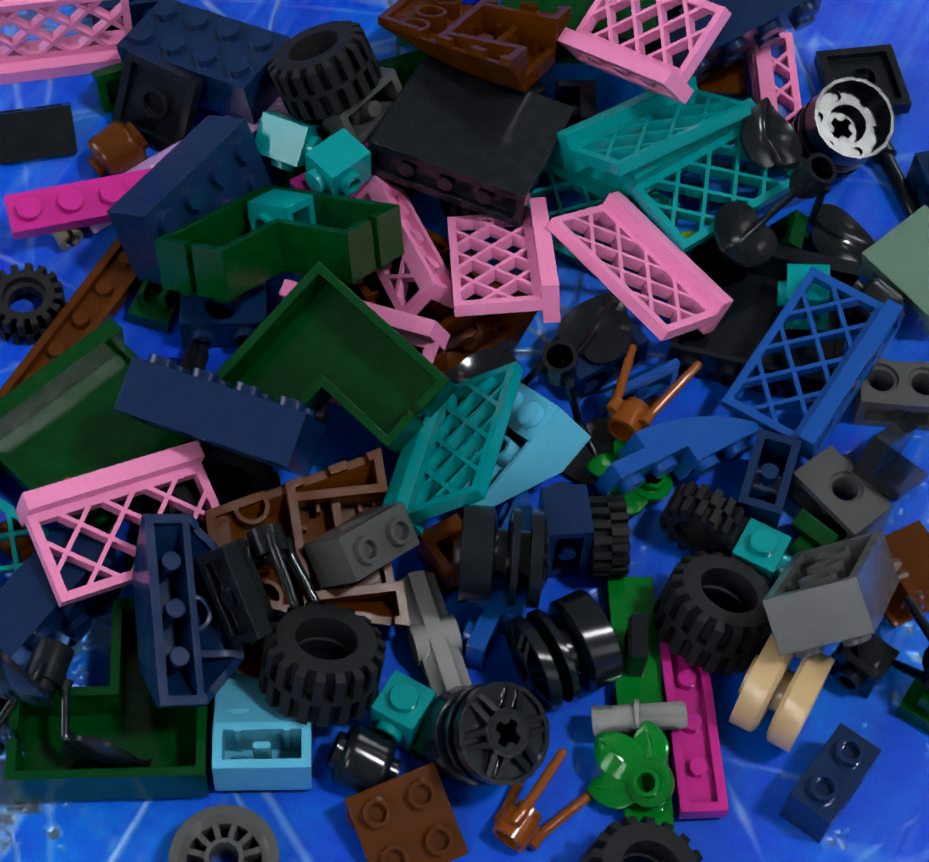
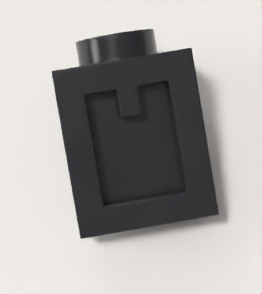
[554,79,597,125]
[829,634,900,699]

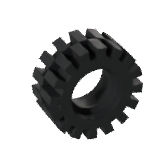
[0,263,66,346]
[659,482,748,557]
[587,495,631,578]

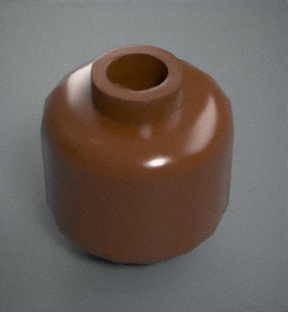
[87,121,149,178]

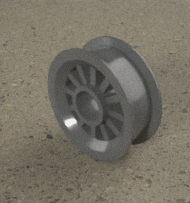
[169,805,280,862]

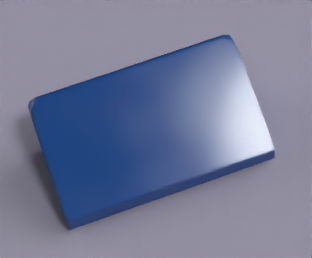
[588,358,680,418]

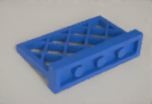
[721,266,904,460]

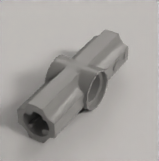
[399,570,472,698]

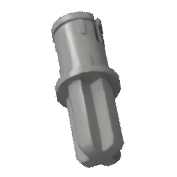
[591,699,688,736]

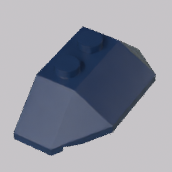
[132,514,245,708]

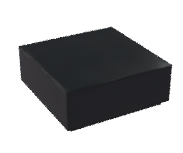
[624,614,648,677]

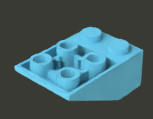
[440,382,591,506]
[212,671,312,791]

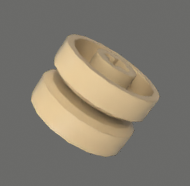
[729,632,835,752]

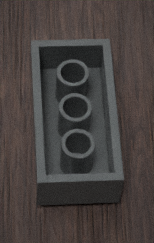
[762,530,899,658]

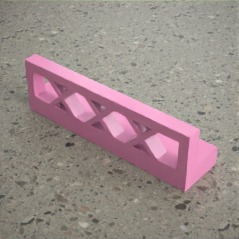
[746,32,802,125]
[355,175,454,315]

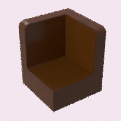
[417,513,462,596]

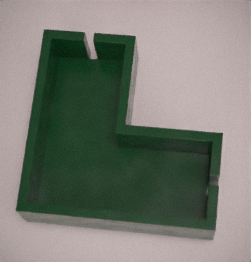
[154,184,404,303]
[215,261,457,454]
[4,598,211,802]

